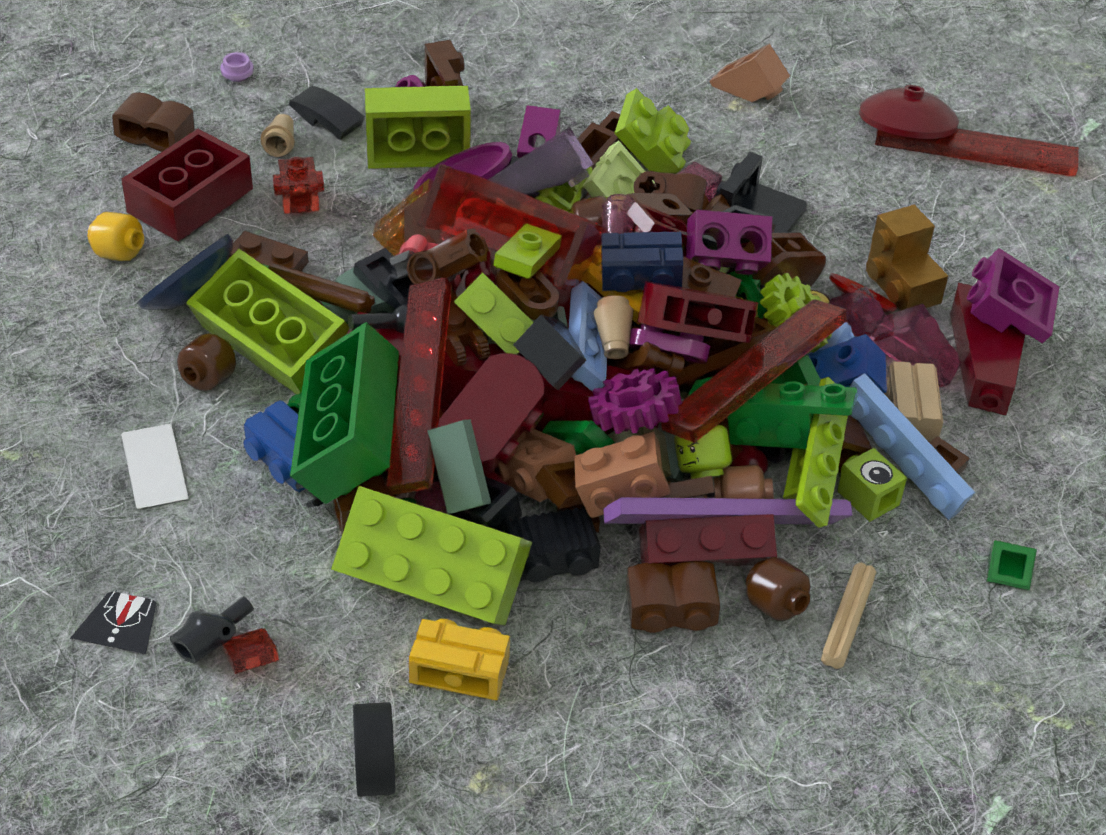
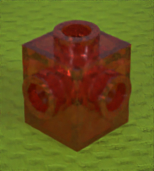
[272,157,324,214]

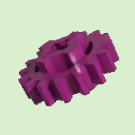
[588,368,682,434]

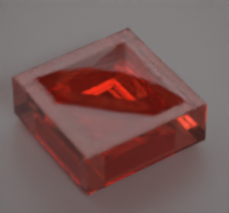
[222,628,279,674]

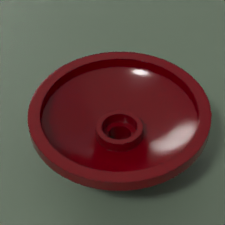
[859,85,959,139]

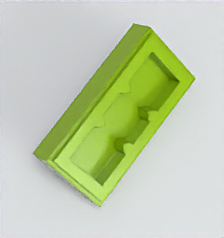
[493,224,562,279]

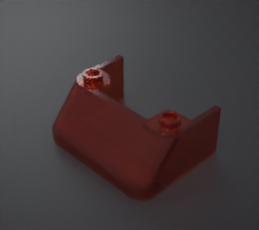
[417,164,609,290]

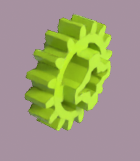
[760,273,832,355]

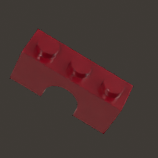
[639,514,777,567]

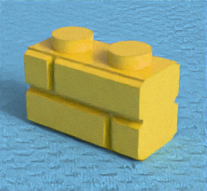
[409,619,510,701]

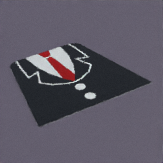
[70,592,156,655]

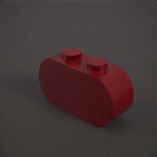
[637,281,759,343]
[438,353,544,475]

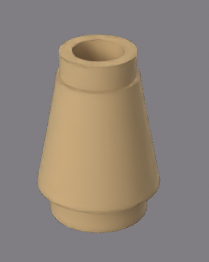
[260,114,295,157]
[593,296,634,359]

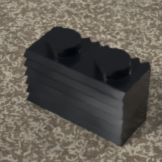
[505,506,601,582]

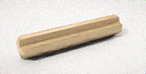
[821,562,876,669]

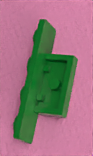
[687,377,858,449]

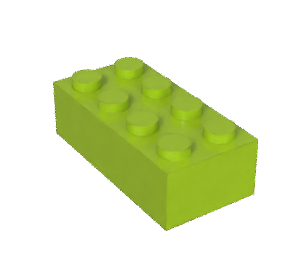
[186,249,349,394]
[331,486,532,625]

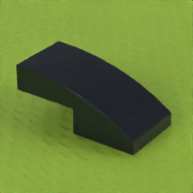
[288,85,365,140]
[353,248,431,309]

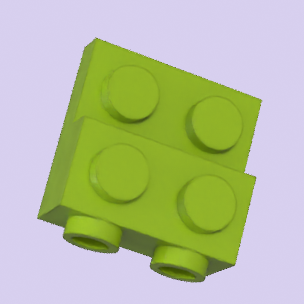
[614,88,691,174]

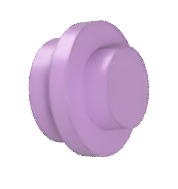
[220,52,254,82]

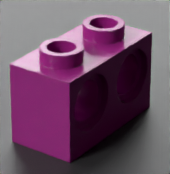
[686,210,772,275]

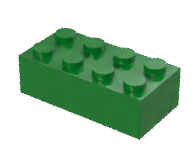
[290,322,399,504]

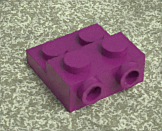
[967,248,1060,344]

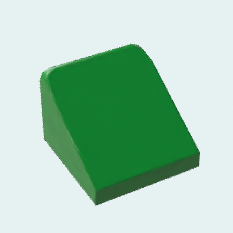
[986,540,1037,591]

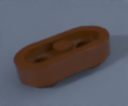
[496,268,559,320]

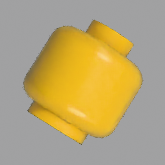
[87,212,144,261]

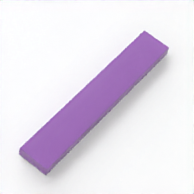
[603,497,852,524]

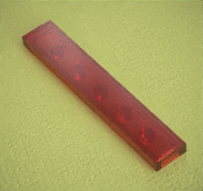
[875,129,1079,176]
[386,277,452,495]
[661,299,847,443]

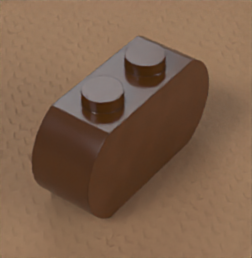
[729,233,826,299]

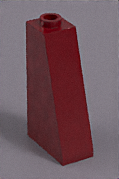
[950,282,1025,416]

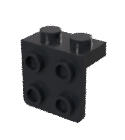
[715,152,807,233]

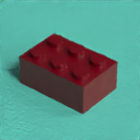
[121,128,253,242]

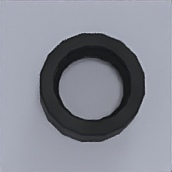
[353,702,396,797]

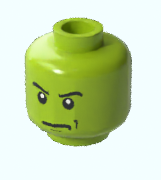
[674,417,732,479]

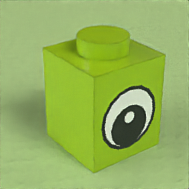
[837,448,907,522]

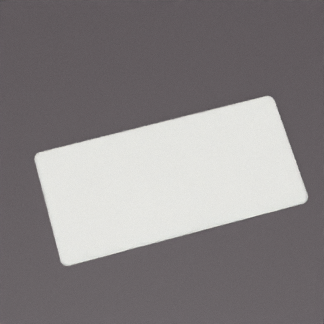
[121,424,188,509]

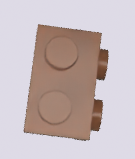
[574,431,670,518]

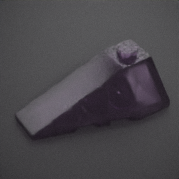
[449,127,593,210]

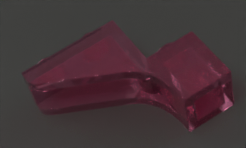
[825,286,962,387]

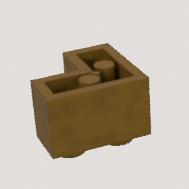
[866,204,949,315]

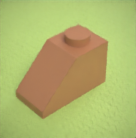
[709,44,790,102]

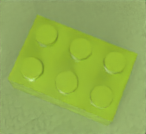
[365,86,471,169]

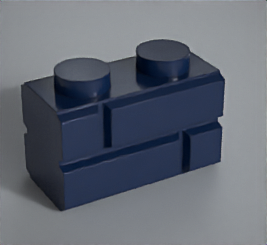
[601,232,683,292]

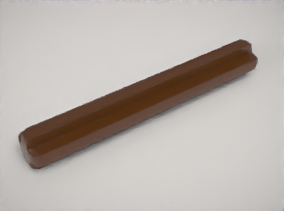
[268,264,375,313]

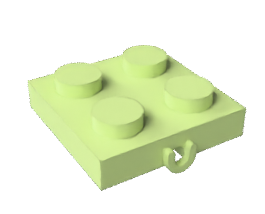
[583,141,655,197]

